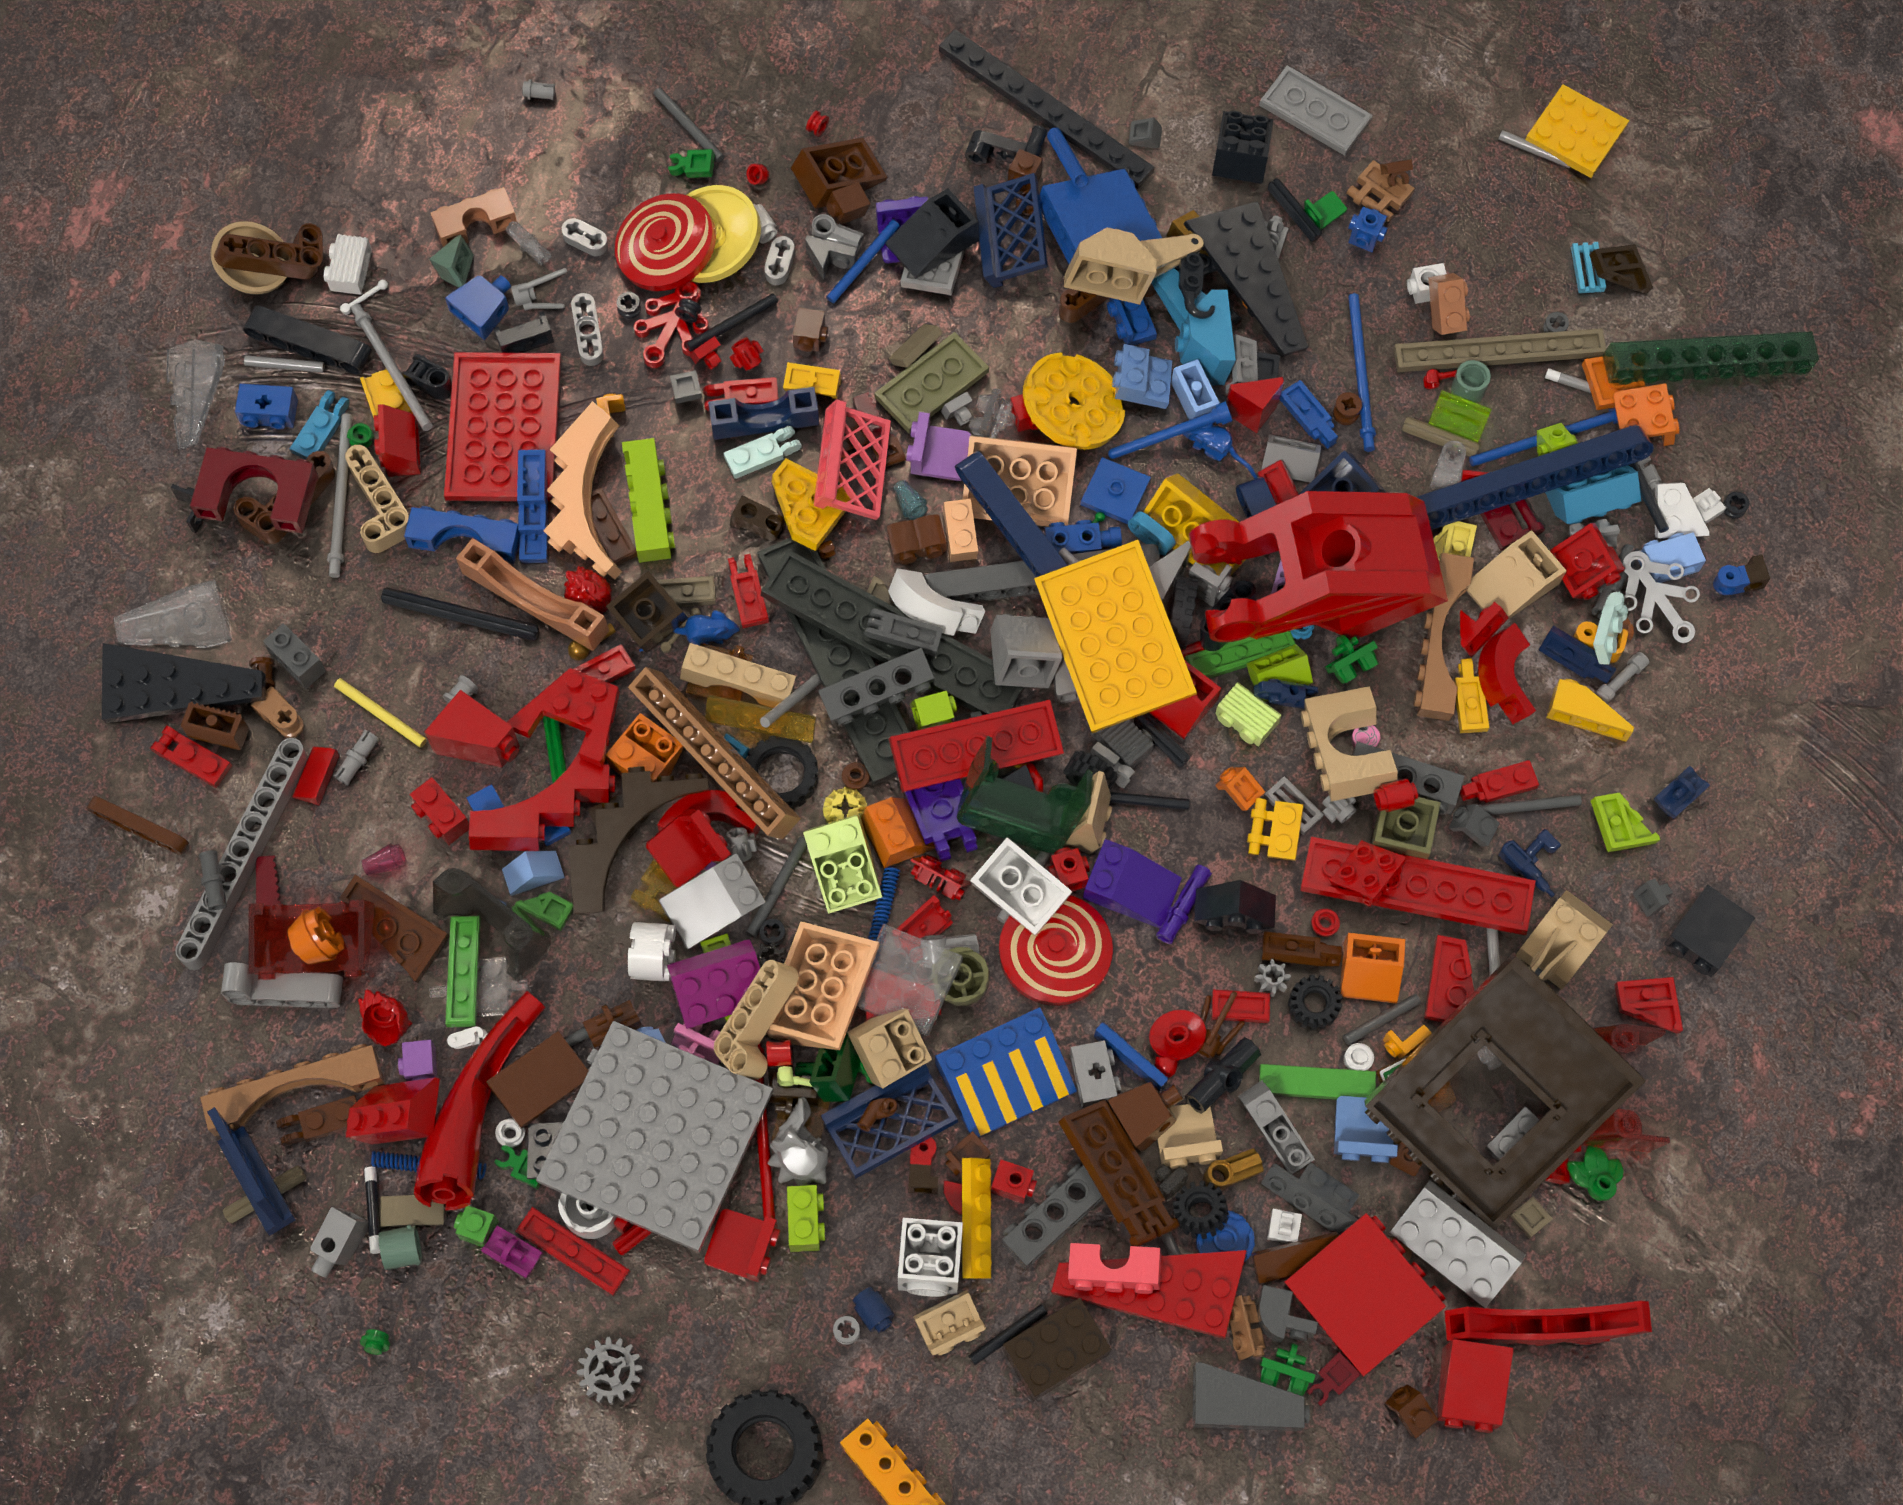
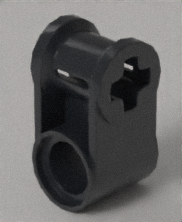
[402,354,452,400]

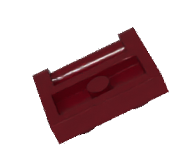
[1480,499,1545,551]

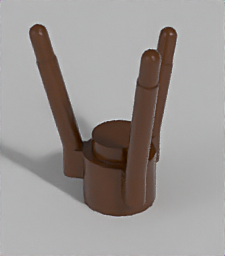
[1197,991,1245,1059]

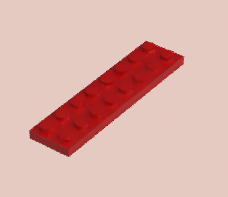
[1300,837,1536,936]

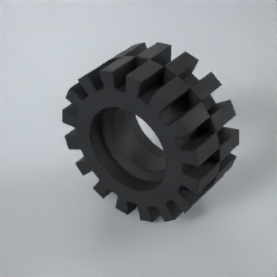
[1063,751,1118,791]
[1288,974,1342,1030]
[1173,1181,1229,1239]

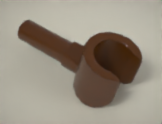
[817,540,836,559]

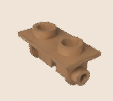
[1230,1295,1266,1361]

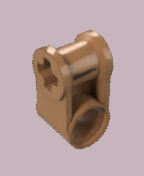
[251,686,304,738]

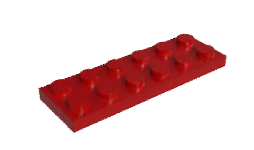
[888,700,1064,793]

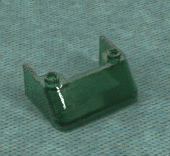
[957,736,1093,853]

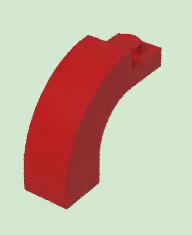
[1478,623,1536,724]
[657,790,760,837]

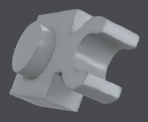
[1090,742,1135,788]

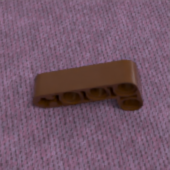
[214,223,323,279]
[1059,284,1156,323]
[233,451,336,544]

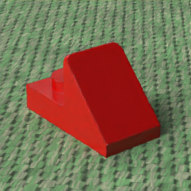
[1460,602,1509,658]

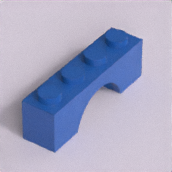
[404,506,520,564]

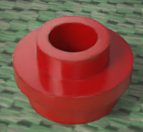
[1311,908,1340,937]

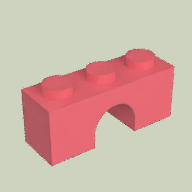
[1068,1243,1162,1294]

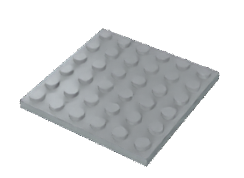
[536,1021,773,1252]

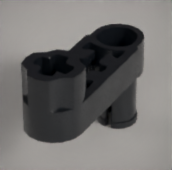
[965,125,1048,165]

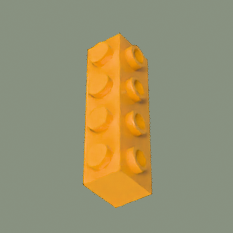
[840,1419,946,1505]

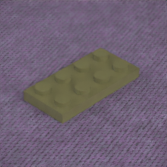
[874,332,989,434]

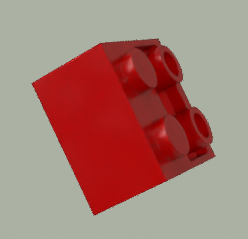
[374,404,421,477]
[1149,660,1221,739]

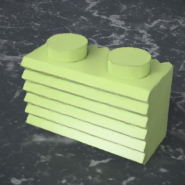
[1215,682,1282,747]

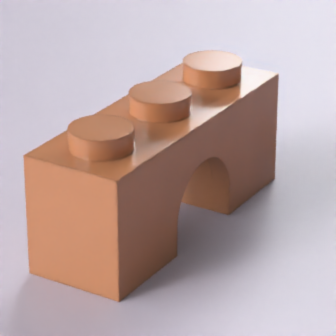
[431,187,518,247]

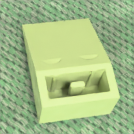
[803,814,882,914]

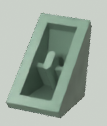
[429,235,474,288]

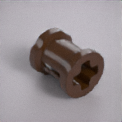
[249,657,275,690]

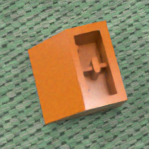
[605,713,684,782]
[1340,933,1406,1003]

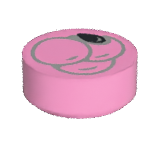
[1351,725,1380,748]

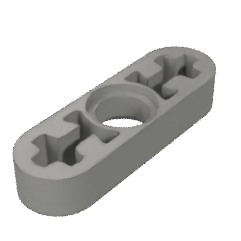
[571,293,604,366]

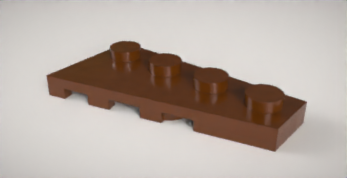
[339,875,450,983]

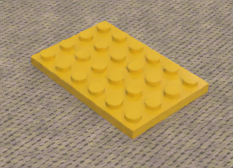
[1034,540,1197,733]

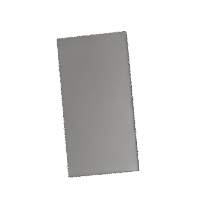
[1259,65,1373,156]

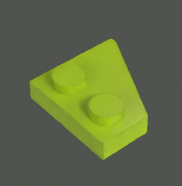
[1591,792,1660,852]

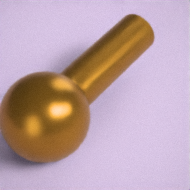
[568,623,616,661]

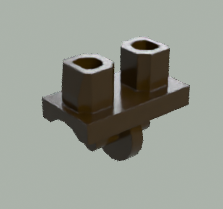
[768,1073,819,1121]

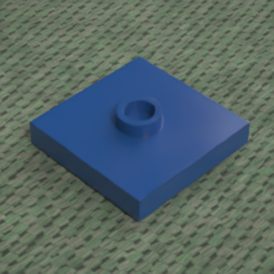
[1080,457,1151,524]

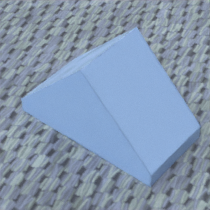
[502,851,565,896]

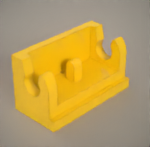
[783,362,842,399]

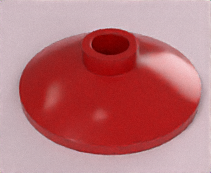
[1149,1010,1207,1060]

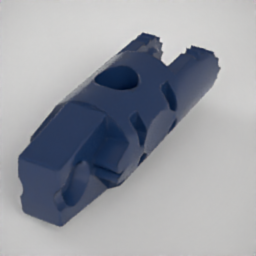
[1254,679,1318,709]

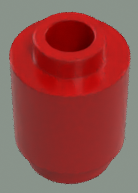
[1373,778,1418,812]

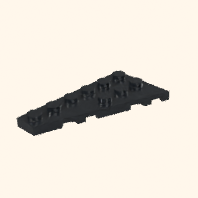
[102,643,266,723]

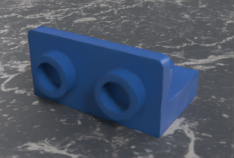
[1107,298,1157,346]

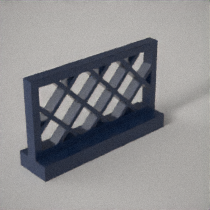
[974,173,1048,288]
[821,1064,958,1179]
[207,1107,296,1236]

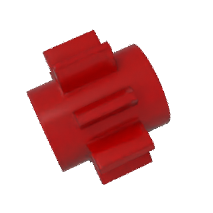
[729,337,764,371]

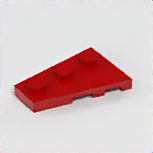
[1424,935,1474,1022]

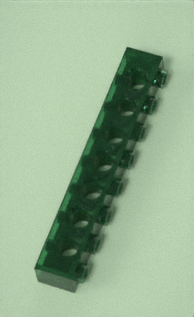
[1603,331,1819,385]

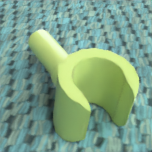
[777,1066,812,1087]

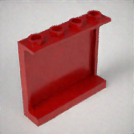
[1284,1213,1446,1377]

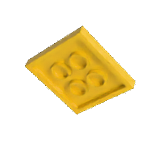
[1525,84,1629,178]

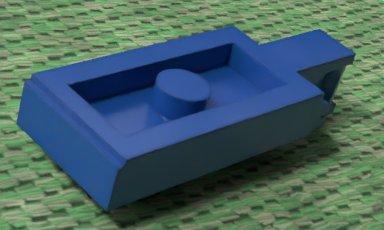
[1279,380,1338,449]

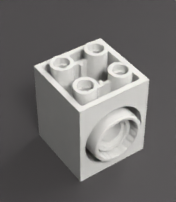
[898,1218,963,1297]

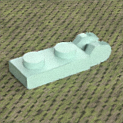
[724,426,802,479]
[1593,591,1628,664]

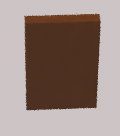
[486,1031,588,1129]

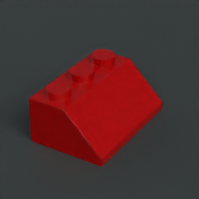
[346,1077,440,1144]

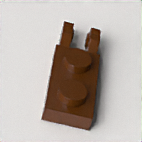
[276,1095,357,1146]

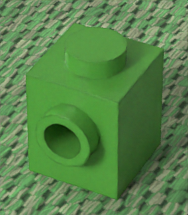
[454,1206,499,1247]

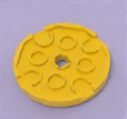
[1023,353,1125,450]

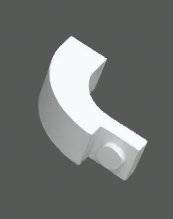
[888,568,985,636]

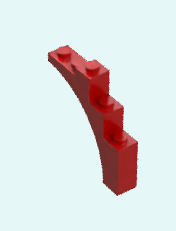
[469,732,615,851]
[1444,1300,1652,1346]

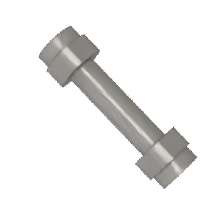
[1595,652,1649,704]

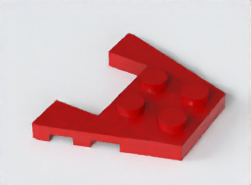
[507,668,620,767]

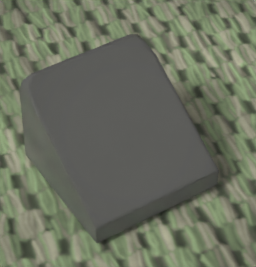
[1128,117,1162,148]

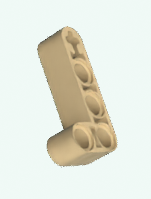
[345,445,409,553]
[714,960,799,1080]

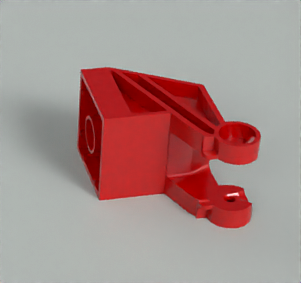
[1189,491,1448,642]

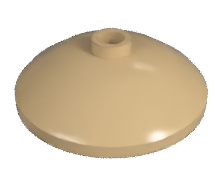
[211,221,287,294]

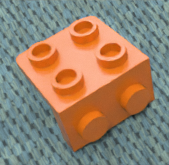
[1613,383,1679,446]

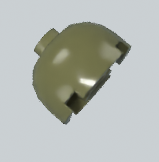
[932,947,990,1006]

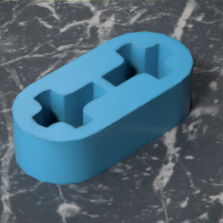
[1128,511,1176,555]

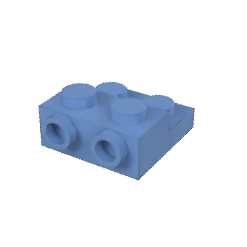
[1112,344,1172,409]

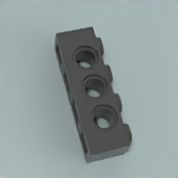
[818,648,935,726]
[1352,741,1464,815]
[1001,1163,1103,1271]

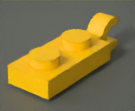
[1454,658,1489,733]

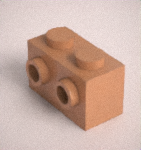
[1428,273,1470,335]

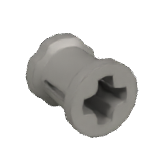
[443,675,480,703]

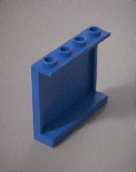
[1039,169,1162,264]

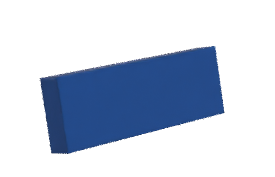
[1094,1023,1168,1092]

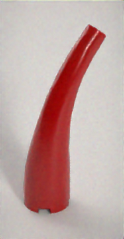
[414,991,545,1210]

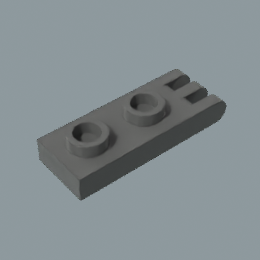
[864,609,943,656]

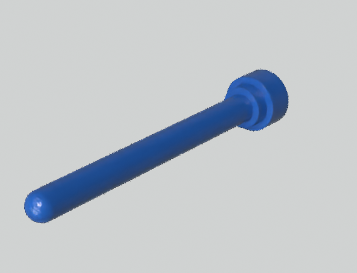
[1108,401,1233,459]

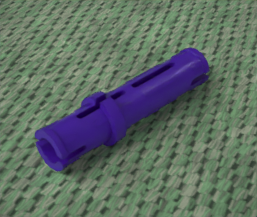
[1156,865,1212,944]

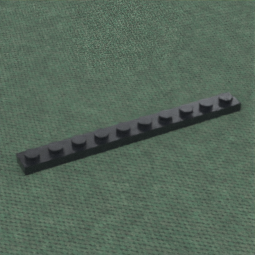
[939,29,1154,189]

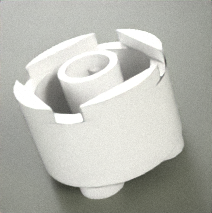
[628,922,676,981]
[558,1193,617,1239]

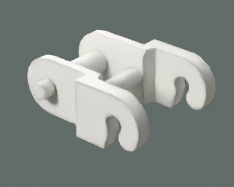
[447,1026,488,1049]

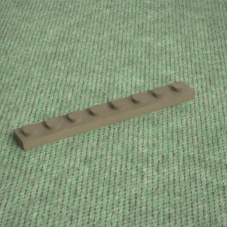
[1393,328,1607,372]

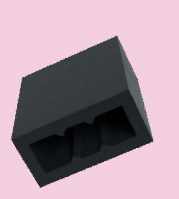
[1664,885,1755,977]

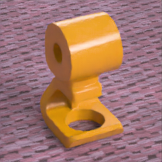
[1573,621,1628,663]

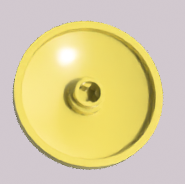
[687,185,761,283]

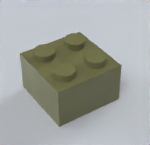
[1371,797,1441,859]

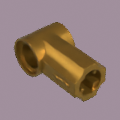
[1203,1148,1264,1191]

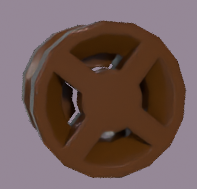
[1333,392,1362,425]

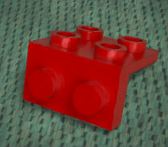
[646,809,731,887]
[704,1209,781,1283]

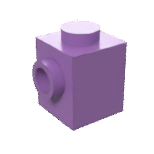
[398,1040,437,1081]

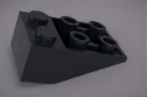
[1212,111,1273,184]
[885,188,979,279]

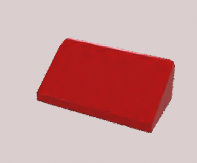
[292,747,340,805]

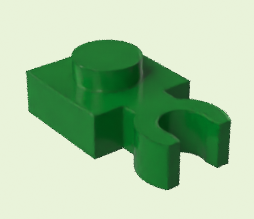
[668,149,715,178]
[494,1145,541,1189]

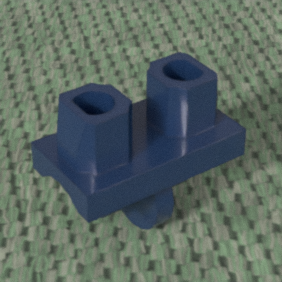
[1654,766,1710,819]

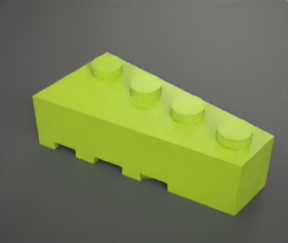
[622,438,675,563]

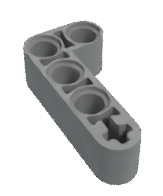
[221,962,343,1008]

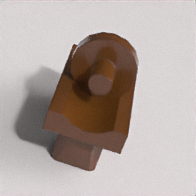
[582,1000,642,1048]

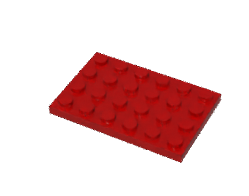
[444,352,561,502]

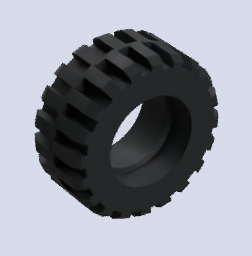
[706,1389,823,1505]

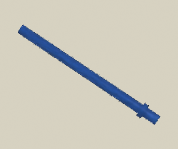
[1348,293,1376,452]
[1469,407,1618,467]

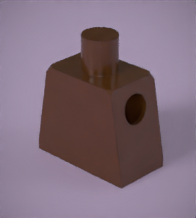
[1108,1082,1183,1152]

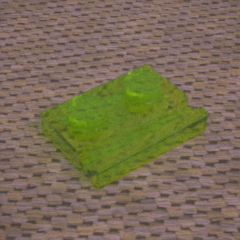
[1428,390,1492,443]

